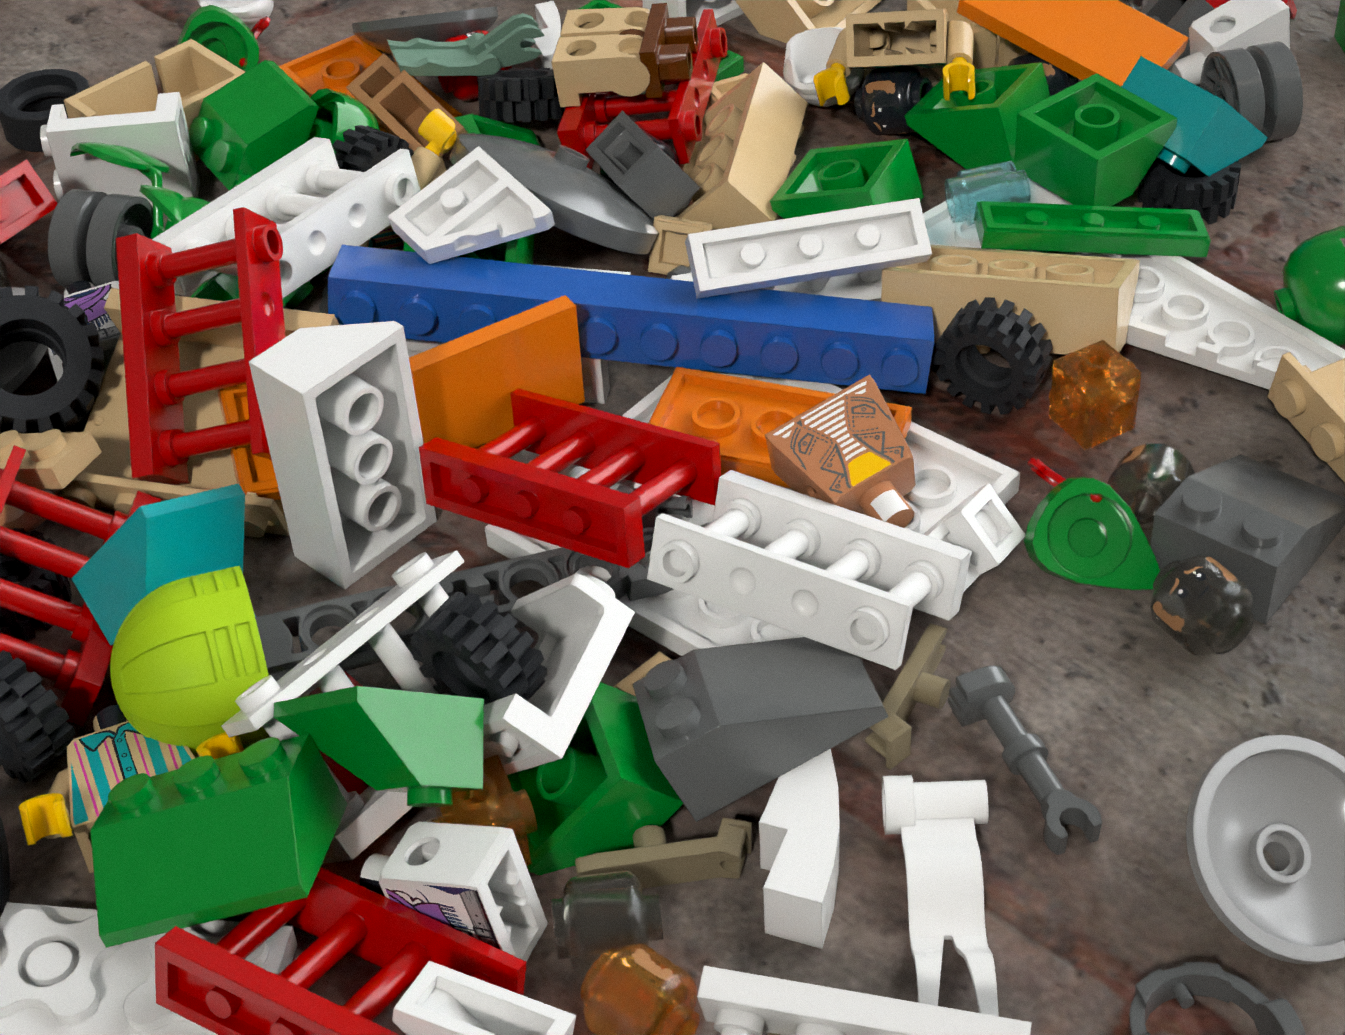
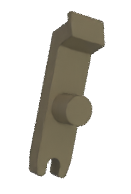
[865,623,951,770]
[575,817,753,895]

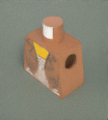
[765,374,916,528]

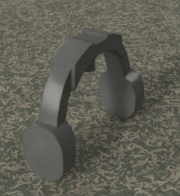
[1128,962,1306,1035]

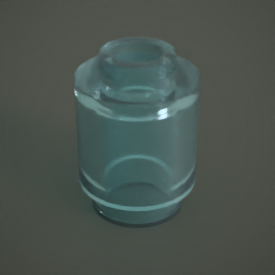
[945,160,1031,226]

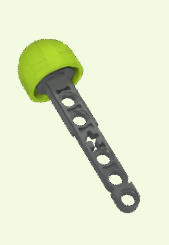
[110,527,673,754]

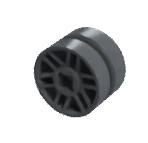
[1200,41,1303,142]
[48,189,153,288]

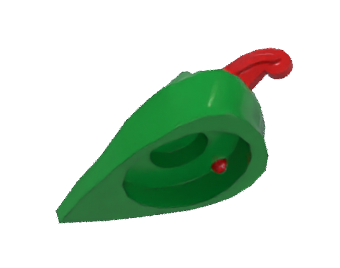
[177,5,271,72]
[1024,458,1166,591]

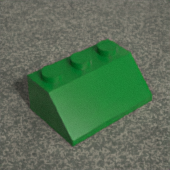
[90,733,348,948]

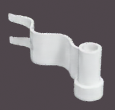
[882,775,999,1016]

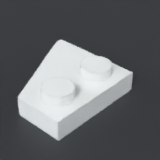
[388,146,555,264]

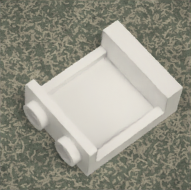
[40,92,200,207]
[483,573,635,778]

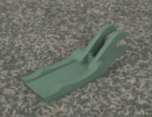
[386,13,545,76]

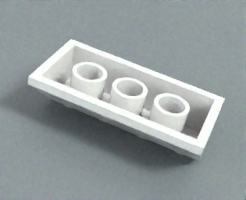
[249,321,437,589]

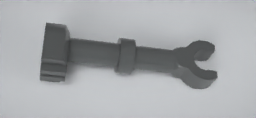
[948,666,1102,855]

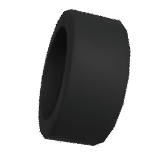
[0,69,90,152]

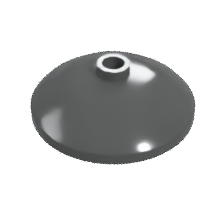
[352,6,498,54]

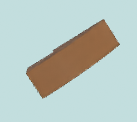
[346,53,467,158]

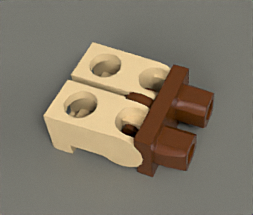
[551,3,699,107]

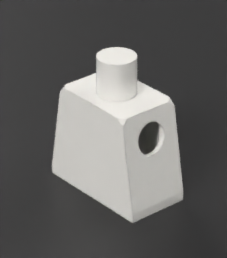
[1168,0,1290,87]

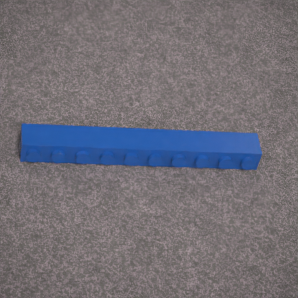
[328,245,934,394]

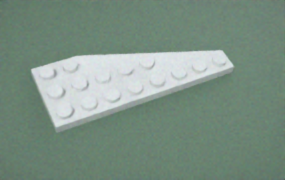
[923,163,1345,390]

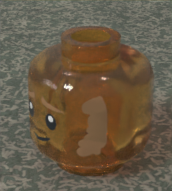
[580,944,700,1035]

